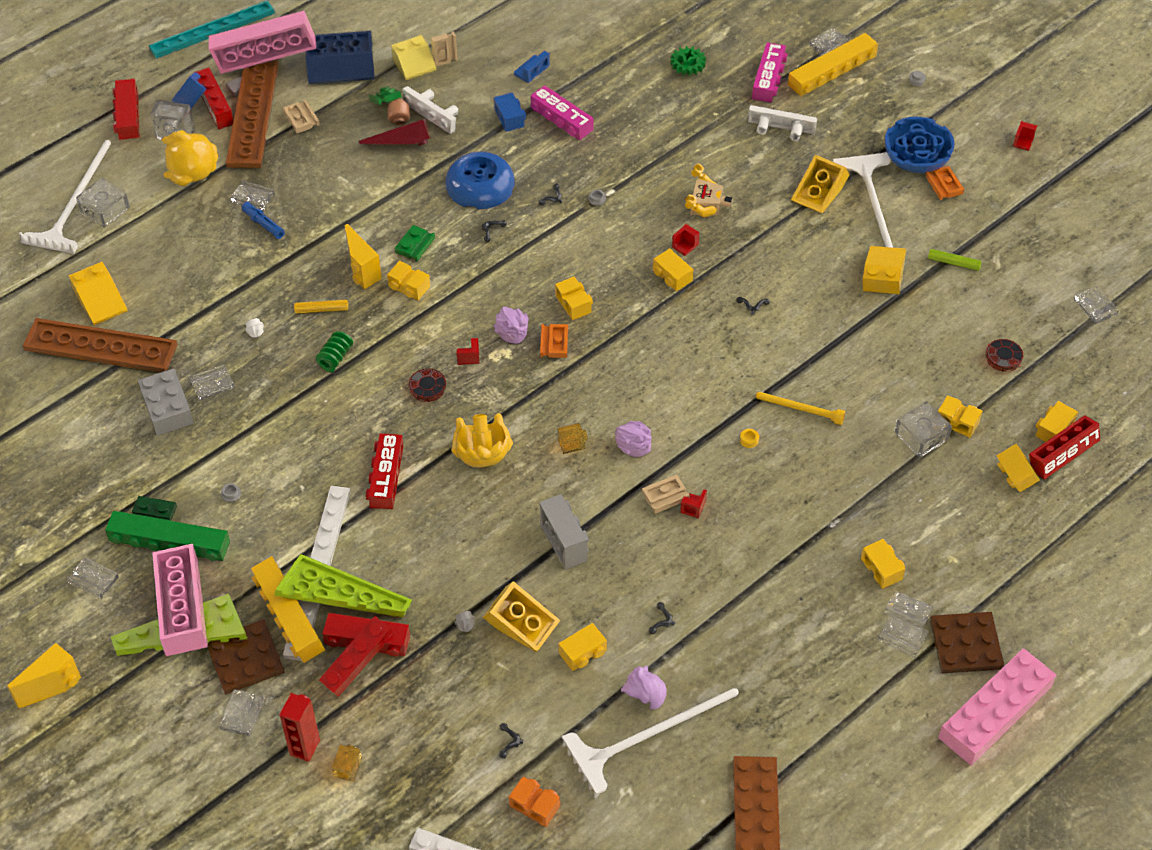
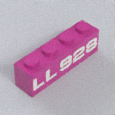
[752,42,788,103]
[531,85,594,141]

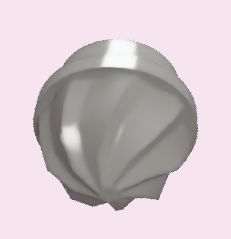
[455,611,475,632]

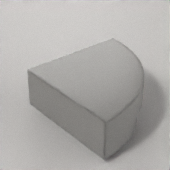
[226,77,242,97]

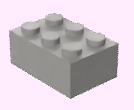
[138,369,194,436]
[539,494,589,570]

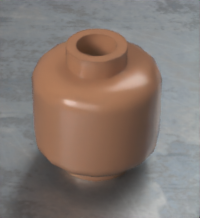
[387,99,410,125]

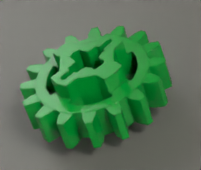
[670,46,706,76]

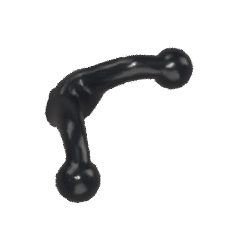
[539,184,563,206]
[482,220,507,242]
[736,297,770,315]
[649,602,675,634]
[499,723,524,759]

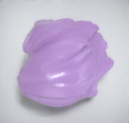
[494,307,529,344]
[615,421,652,457]
[621,665,667,709]

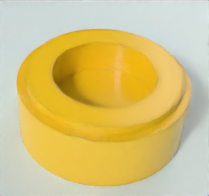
[740,429,759,448]

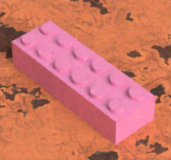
[209,11,316,74]
[152,544,208,656]
[938,648,1056,766]

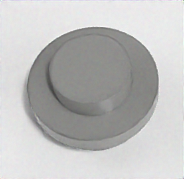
[909,71,926,86]
[588,189,606,206]
[221,483,241,502]

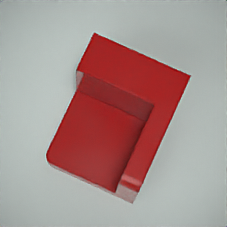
[1013,121,1038,151]
[672,224,700,256]
[456,338,480,365]
[680,489,707,519]

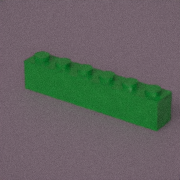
[105,511,230,561]

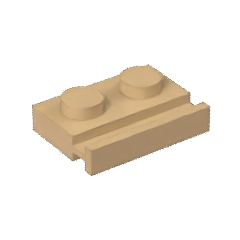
[431,31,458,66]
[283,99,320,133]
[642,475,690,514]

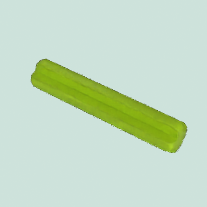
[928,249,982,271]

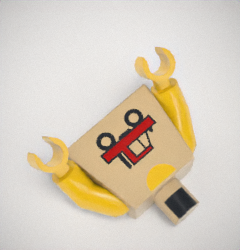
[685,164,732,218]

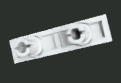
[402,86,458,134]
[748,105,817,141]

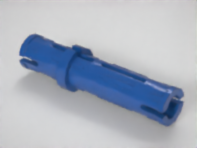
[241,201,285,239]

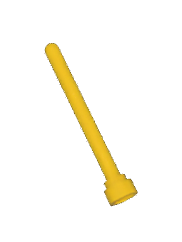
[756,392,846,425]

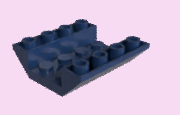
[305,30,375,84]

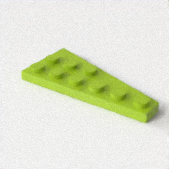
[274,554,412,618]
[110,593,247,656]

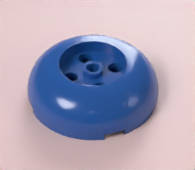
[885,116,955,173]
[445,151,515,209]

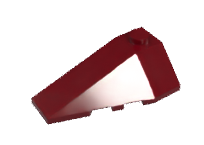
[358,118,431,146]

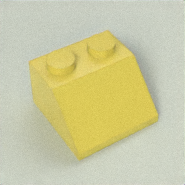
[391,35,436,81]

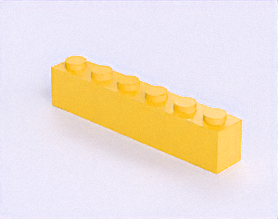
[788,33,878,97]
[251,556,325,663]

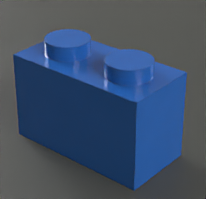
[494,92,526,132]

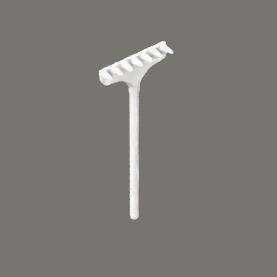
[19,140,111,254]
[833,153,893,247]
[562,688,738,799]

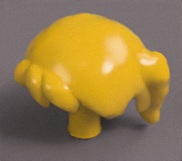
[161,130,218,186]
[451,413,513,468]

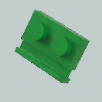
[368,86,402,105]
[395,225,435,262]

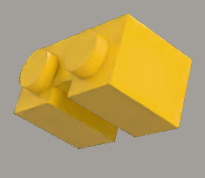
[653,248,694,292]
[387,261,430,301]
[555,276,593,320]
[935,395,983,438]
[1035,401,1078,442]
[996,443,1040,492]
[861,539,905,589]
[558,623,607,671]

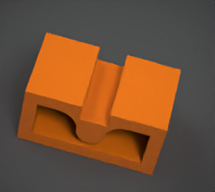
[509,776,560,827]

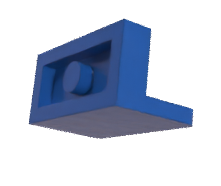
[514,50,550,83]
[171,72,206,113]

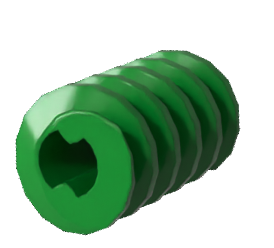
[316,331,354,373]

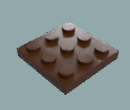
[930,612,1004,674]
[207,619,285,695]

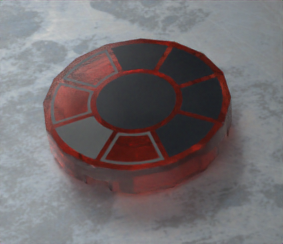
[985,339,1024,372]
[409,368,447,402]

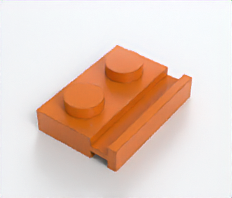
[925,166,964,200]
[540,324,568,358]

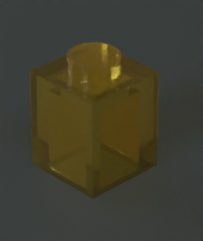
[557,423,588,454]
[332,745,362,782]

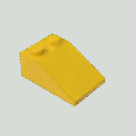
[791,155,849,214]
[345,224,382,290]
[863,246,906,294]
[68,262,128,325]
[482,581,560,652]
[7,643,81,709]

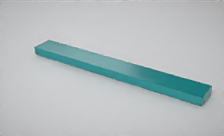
[148,0,275,59]

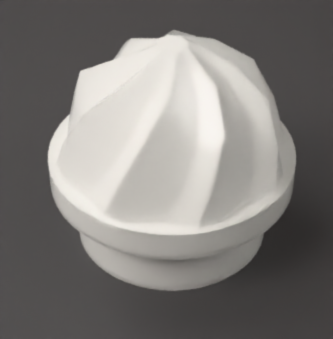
[246,318,264,337]

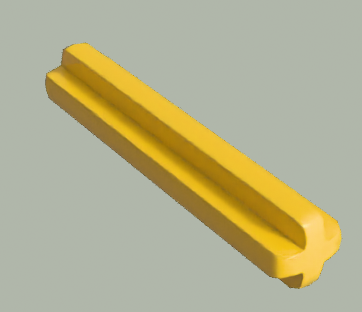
[294,300,348,314]

